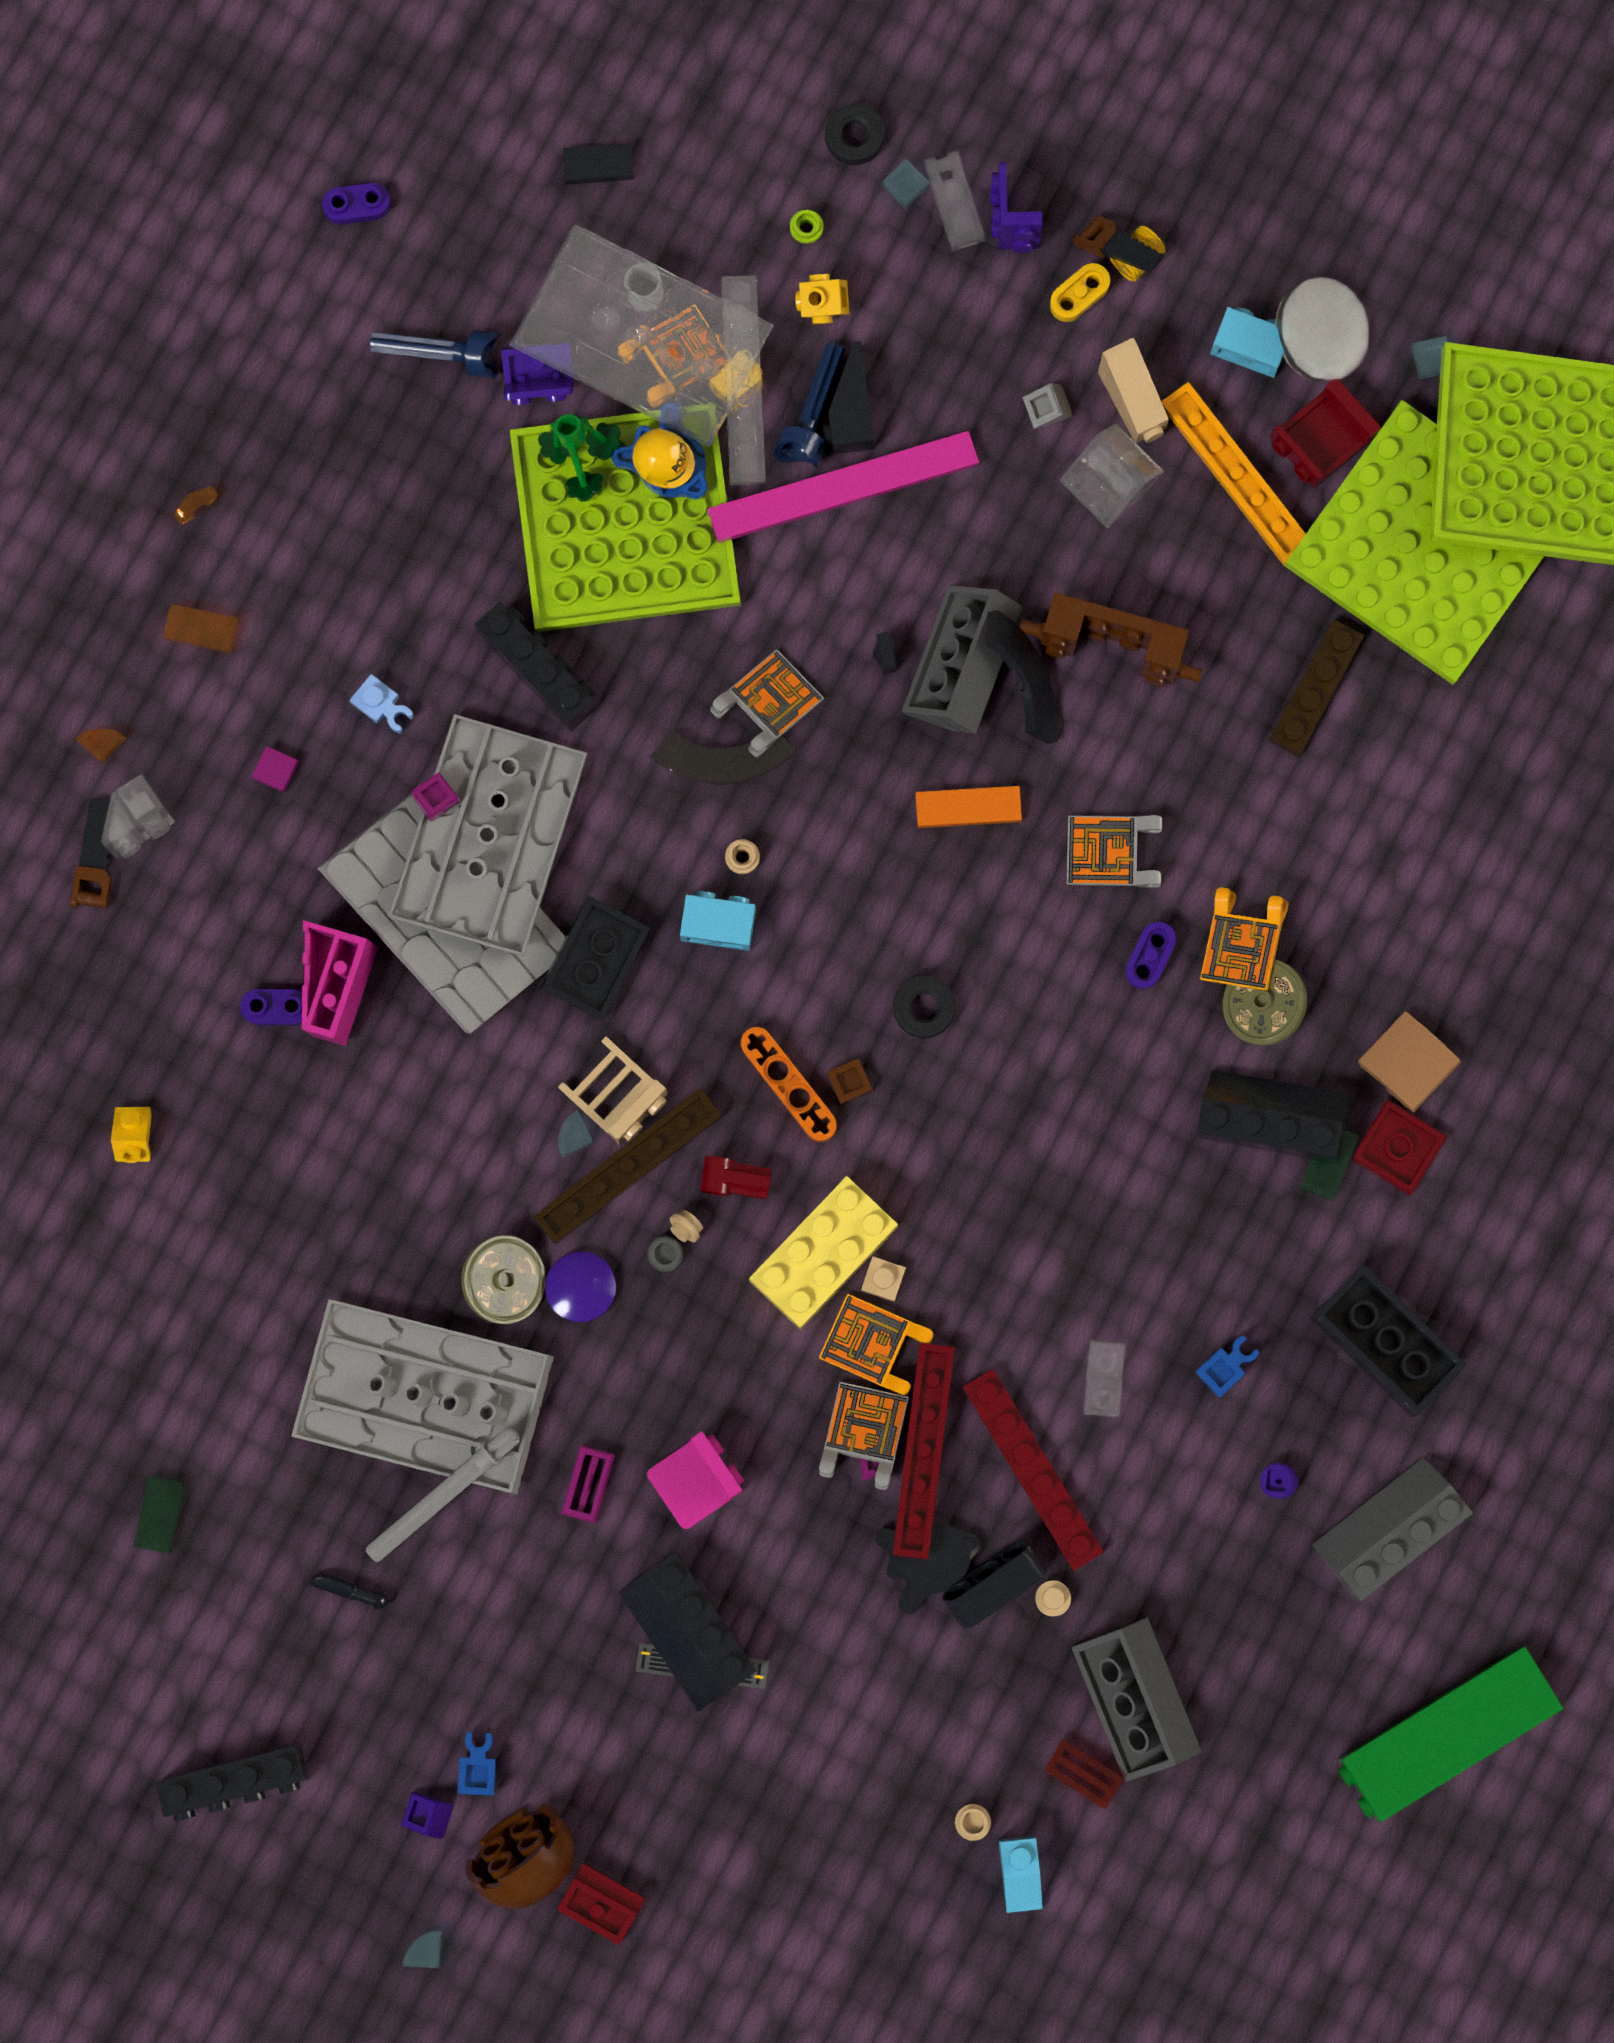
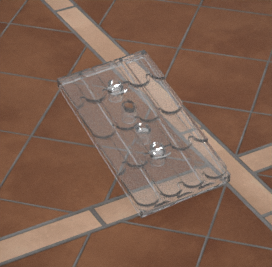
[509,225,774,446]

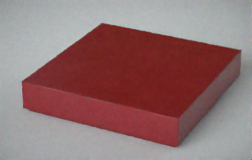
[1350,1099,1448,1196]

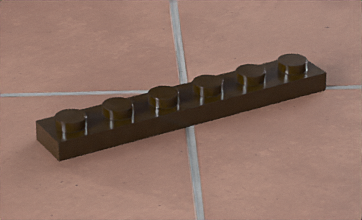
[533,1088,722,1245]

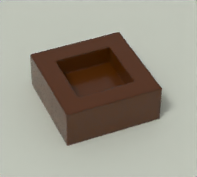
[826,1058,873,1105]

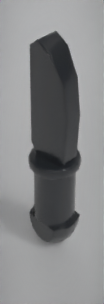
[309,1574,389,1609]

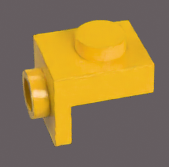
[111,1107,152,1163]

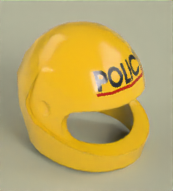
[632,428,695,489]

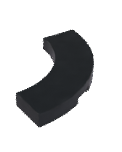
[985,610,1058,744]

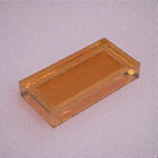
[163,604,239,654]

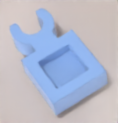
[349,674,414,734]

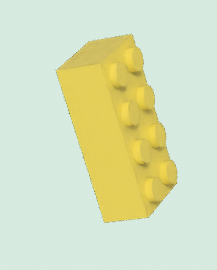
[749,1176,898,1330]

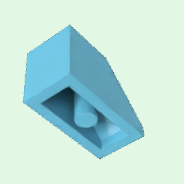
[998,1836,1043,1913]

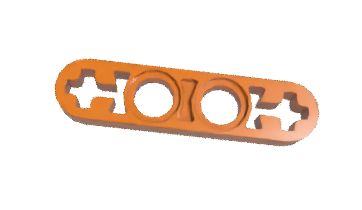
[741,1027,837,1142]

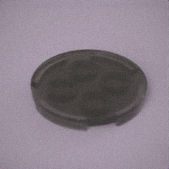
[1275,278,1369,382]

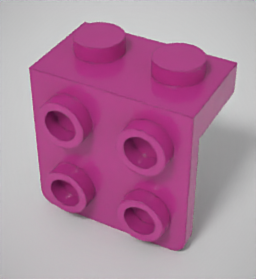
[647,1431,744,1529]

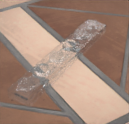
[721,276,766,485]

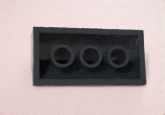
[1196,1070,1351,1163]
[618,1552,757,1711]

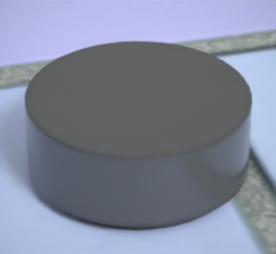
[648,1236,683,1272]

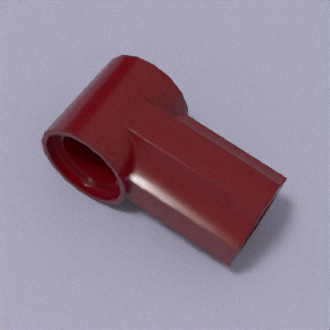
[699,1156,772,1199]

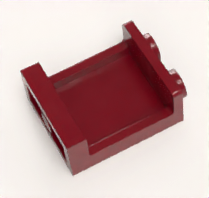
[1270,377,1381,488]

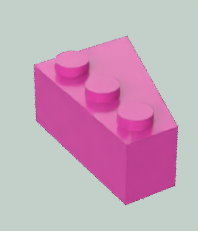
[302,920,378,1046]

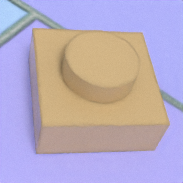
[861,1256,906,1302]

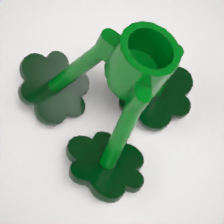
[538,414,621,502]

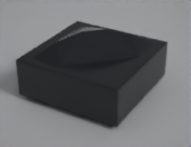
[872,632,897,675]

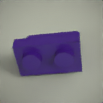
[990,162,1042,253]
[501,342,574,405]

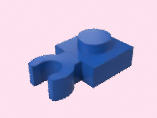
[1195,1336,1259,1398]
[458,1732,497,1796]

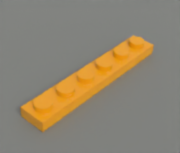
[1161,382,1306,566]

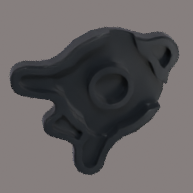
[876,1522,980,1614]

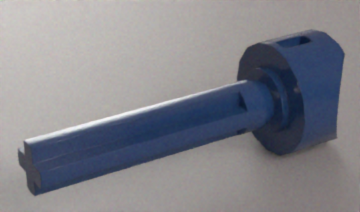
[369,330,501,379]
[773,341,845,468]

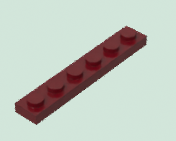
[893,1343,955,1560]
[962,1369,1104,1571]

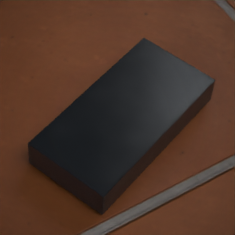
[563,143,634,185]

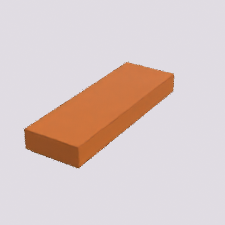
[915,786,1022,828]

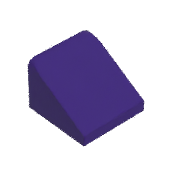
[401,1791,453,1839]

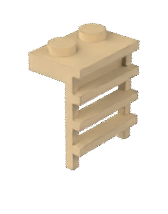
[558,1037,668,1145]

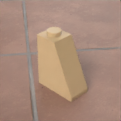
[1098,338,1169,444]

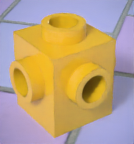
[795,274,850,324]

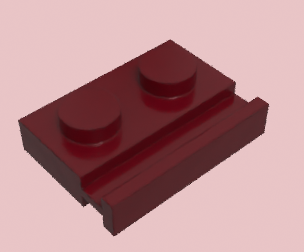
[557,1863,646,1946]

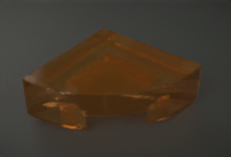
[173,485,219,524]
[75,729,126,764]

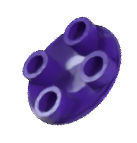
[545,1252,616,1322]

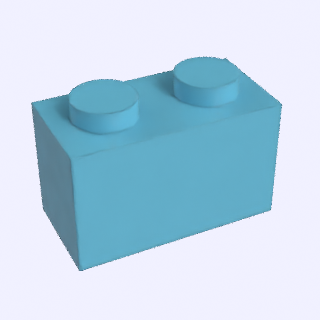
[1210,307,1292,378]
[680,891,756,951]

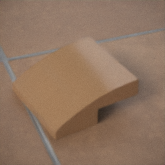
[1358,1011,1461,1113]

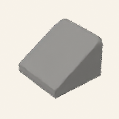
[1022,383,1072,429]

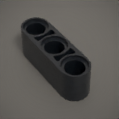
[942,1539,1047,1628]

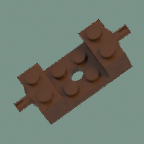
[1019,592,1203,687]

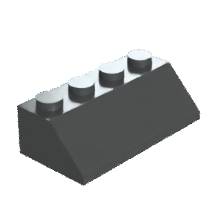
[902,585,1023,734]
[1311,1458,1473,1602]
[1071,1617,1202,1782]

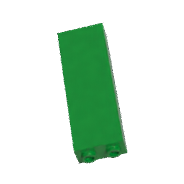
[1338,1646,1564,1822]

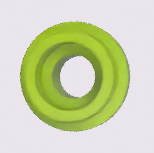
[790,210,824,244]

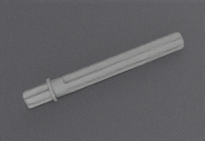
[366,1426,520,1562]

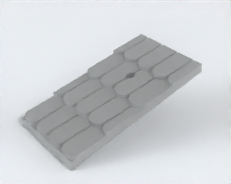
[388,714,588,956]
[317,794,565,1034]
[291,1299,554,1495]

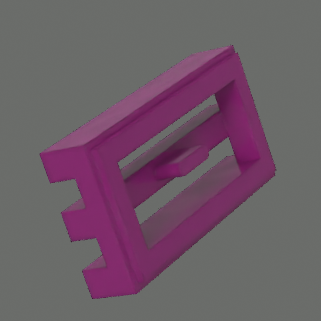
[561,1445,615,1524]

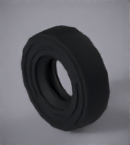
[825,103,885,165]
[893,976,956,1039]

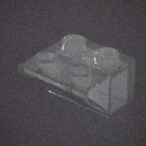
[1059,423,1164,528]
[101,774,175,859]

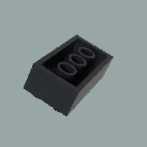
[1309,1265,1467,1417]

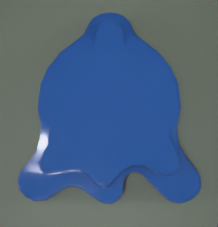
[612,403,707,500]

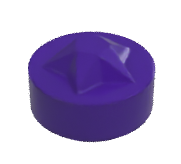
[1260,1463,1298,1499]

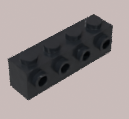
[474,601,596,732]
[155,1744,309,1822]

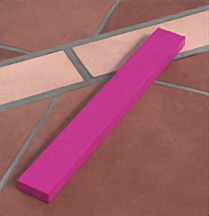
[707,431,979,543]

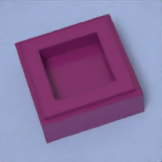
[251,746,299,793]
[411,772,460,822]

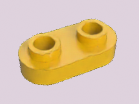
[1050,263,1110,322]

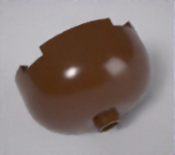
[466,1804,574,1909]

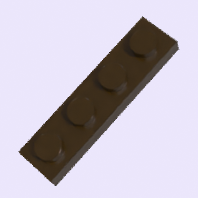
[1269,620,1364,757]

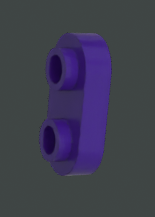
[322,183,391,225]
[1125,922,1176,990]
[240,989,302,1026]

